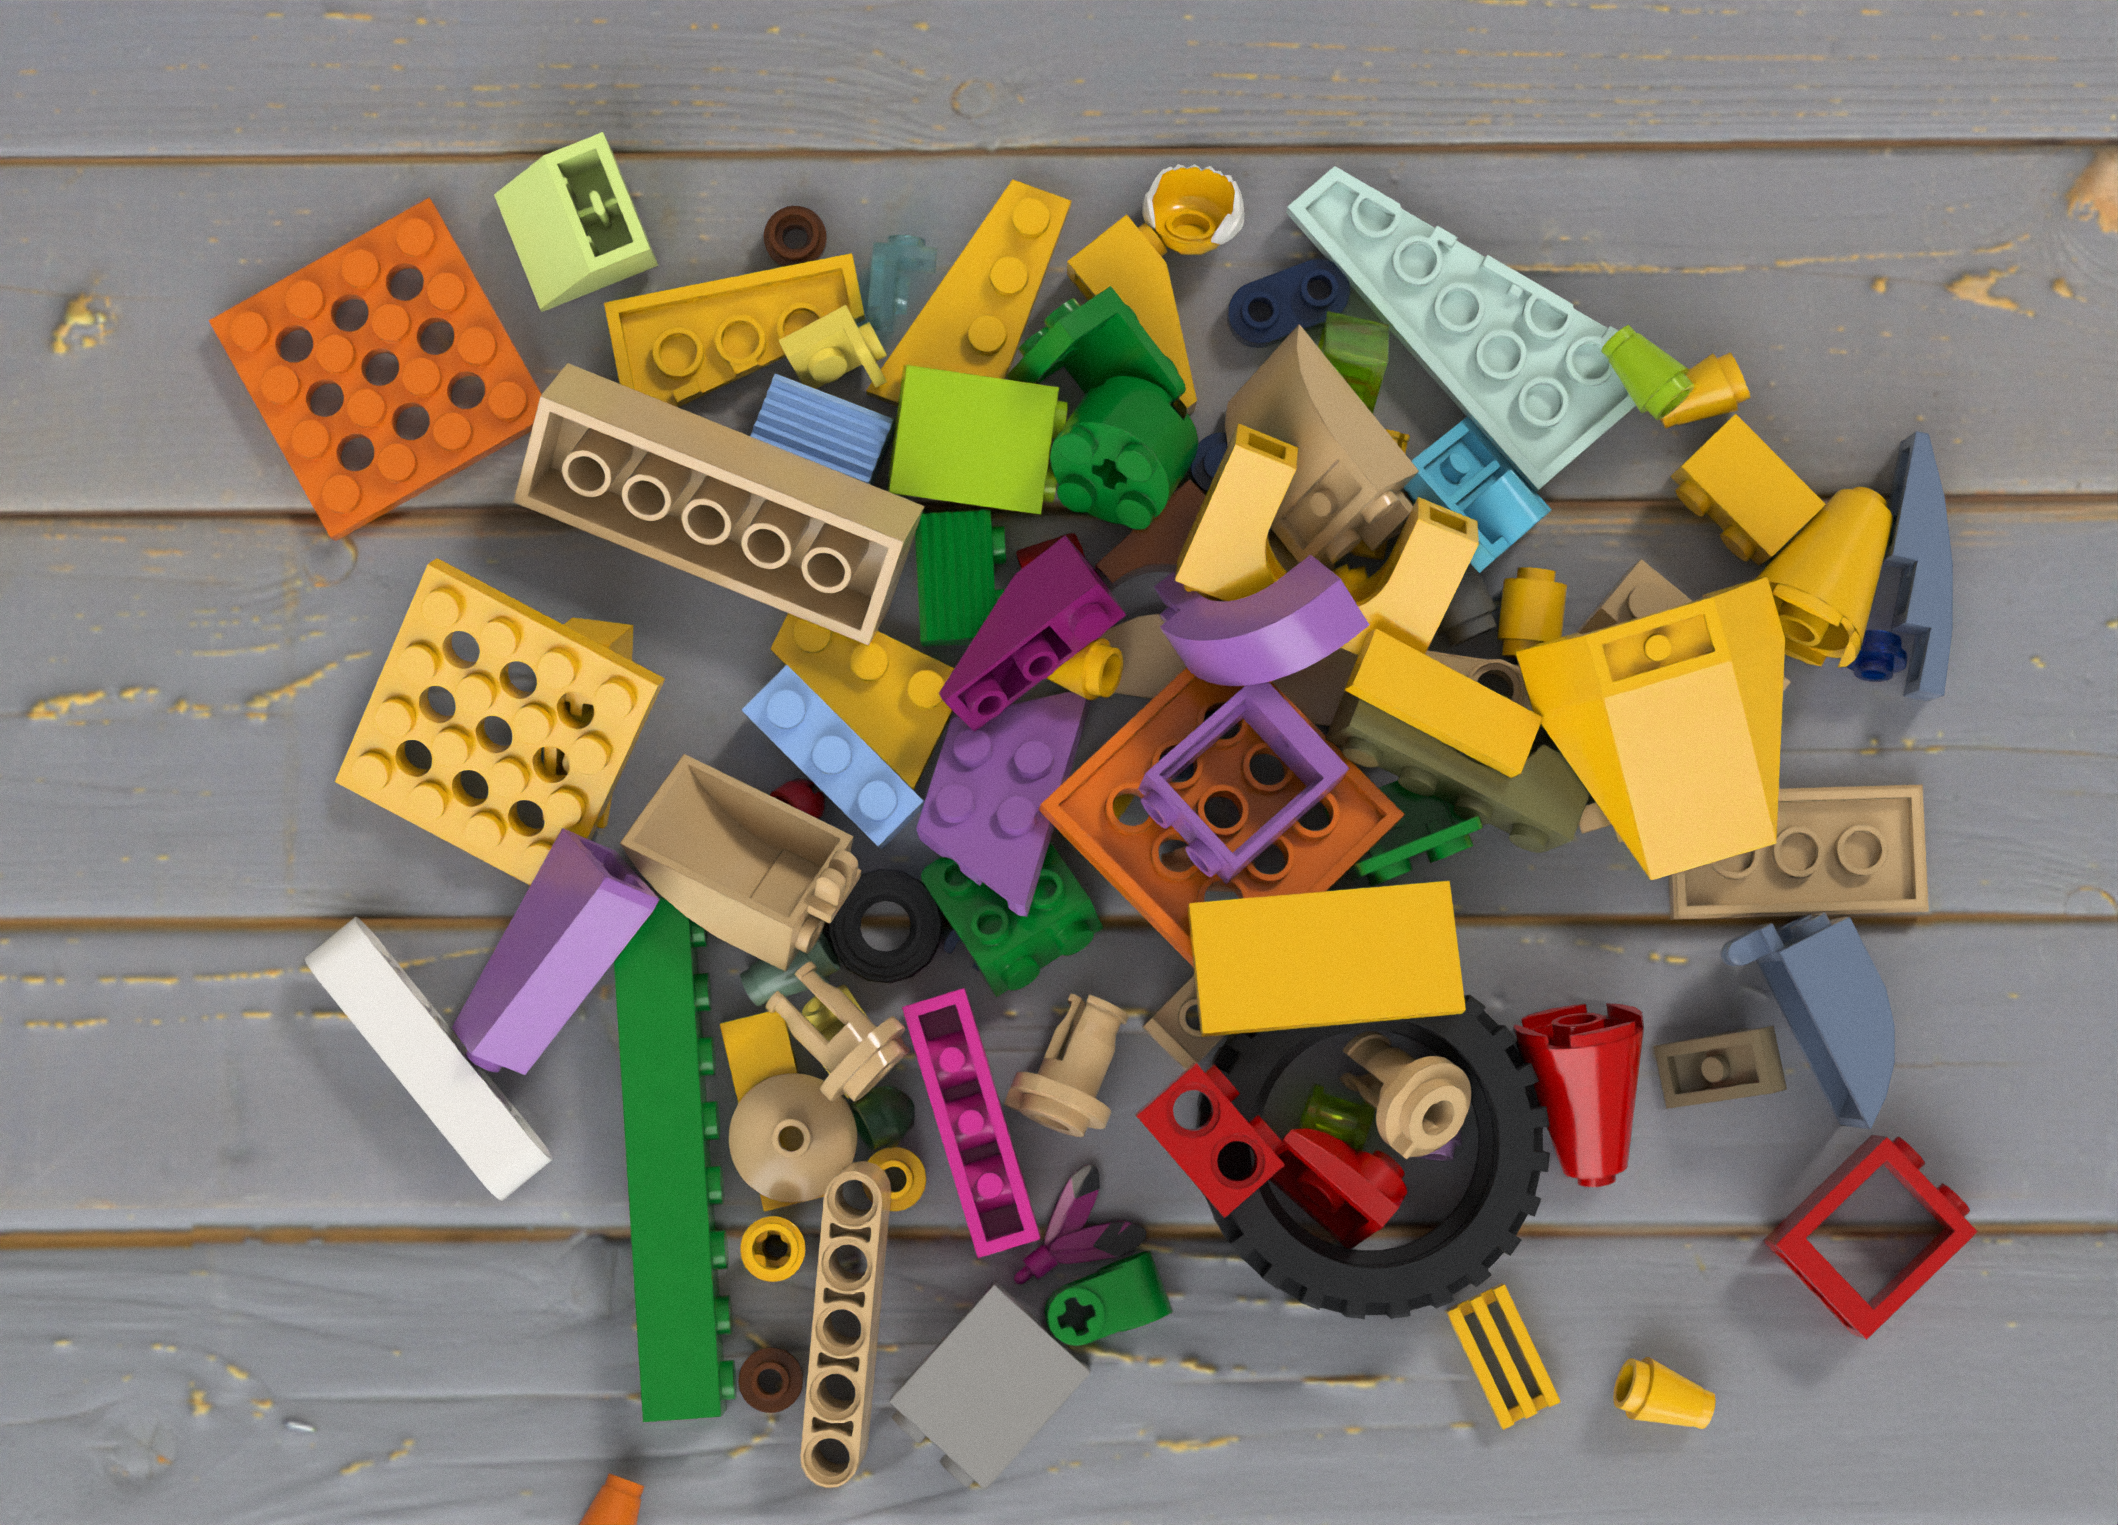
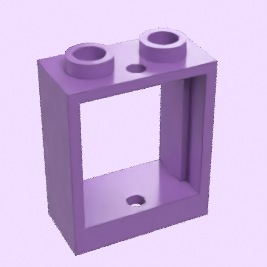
[1138,682,1349,884]

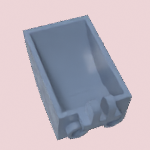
[1721,912,1895,1129]

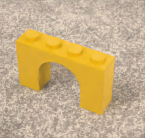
[1175,423,1479,655]

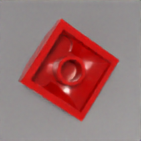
[1269,1128,1407,1249]

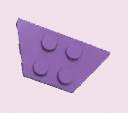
[916,691,1091,917]

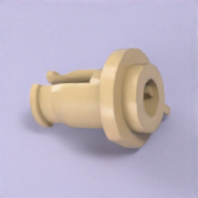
[765,961,910,1102]
[1004,993,1129,1137]
[1340,1031,1471,1160]

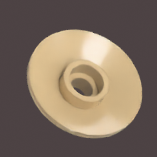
[729,1073,858,1203]

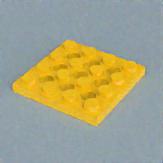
[335,558,665,886]

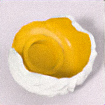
[1142,164,1245,255]

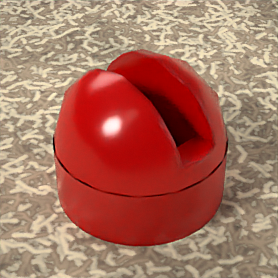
[770,778,825,819]

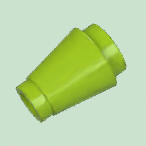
[1601,325,1695,420]

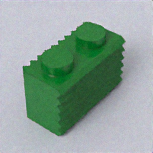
[915,510,1006,647]

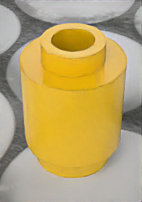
[1497,567,1567,658]

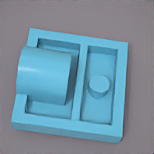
[1404,416,1552,573]

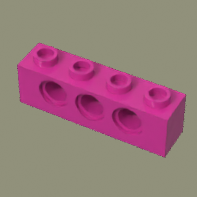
[902,988,1040,1258]

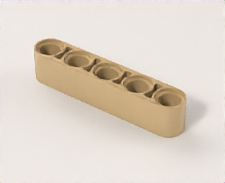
[800,1161,891,1488]

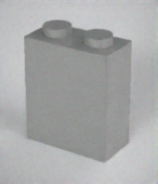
[889,1280,1091,1490]

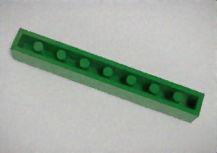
[614,897,737,1422]

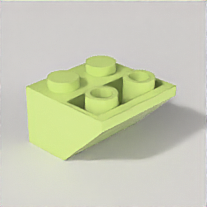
[494,132,659,312]

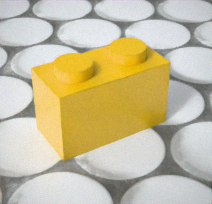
[1670,414,1826,566]

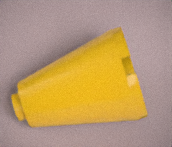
[1755,487,1893,668]

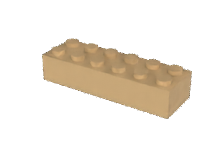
[513,363,924,645]

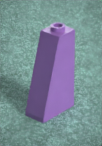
[452,828,660,1075]

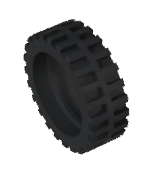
[1196,995,1550,1319]

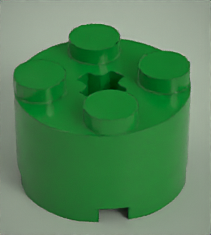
[1050,376,1198,530]

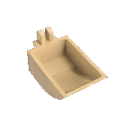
[1225,324,1419,563]
[620,754,862,971]

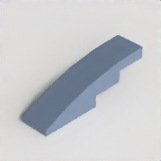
[1882,431,1953,701]

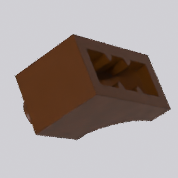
[1095,479,1205,591]

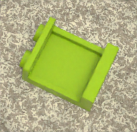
[886,365,1067,515]

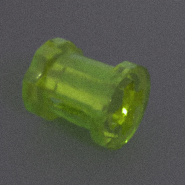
[1298,1083,1375,1151]

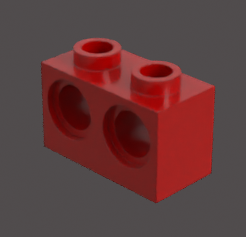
[1135,1063,1285,1218]

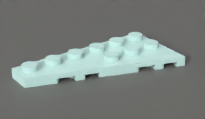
[1286,166,1636,492]

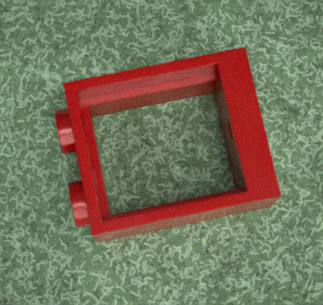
[1763,1135,1978,1340]

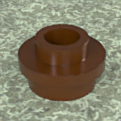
[764,206,827,267]
[738,1347,804,1413]

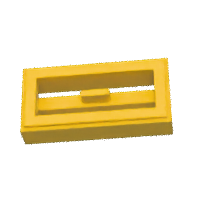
[1445,1283,1561,1430]

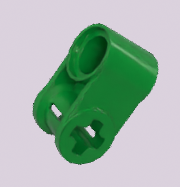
[1044,1250,1173,1346]

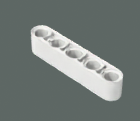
[305,917,553,1201]

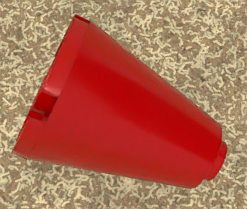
[1513,1003,1644,1187]

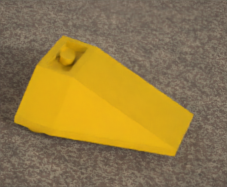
[1515,576,1785,880]

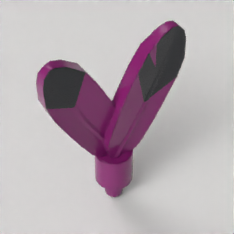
[1014,1164,1147,1285]

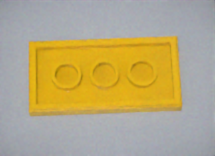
[1187,881,1466,1037]

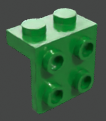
[1006,286,1186,406]
[1323,780,1483,887]
[921,842,1103,997]

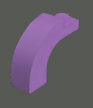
[1154,554,1369,686]

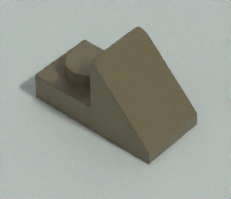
[1654,1025,1787,1109]

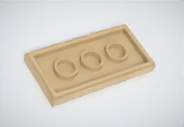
[1668,784,1929,920]

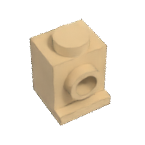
[1142,974,1225,1070]

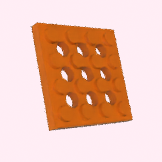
[208,197,542,541]
[1039,667,1405,968]

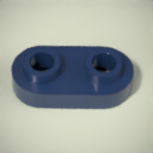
[1227,259,1350,348]

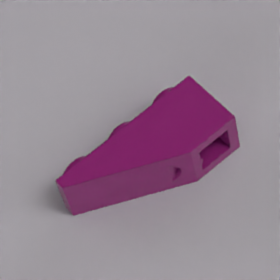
[939,535,1126,732]

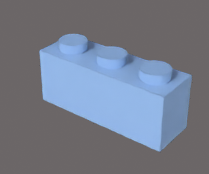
[742,665,924,850]

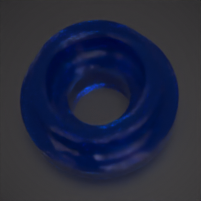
[1846,630,1908,682]

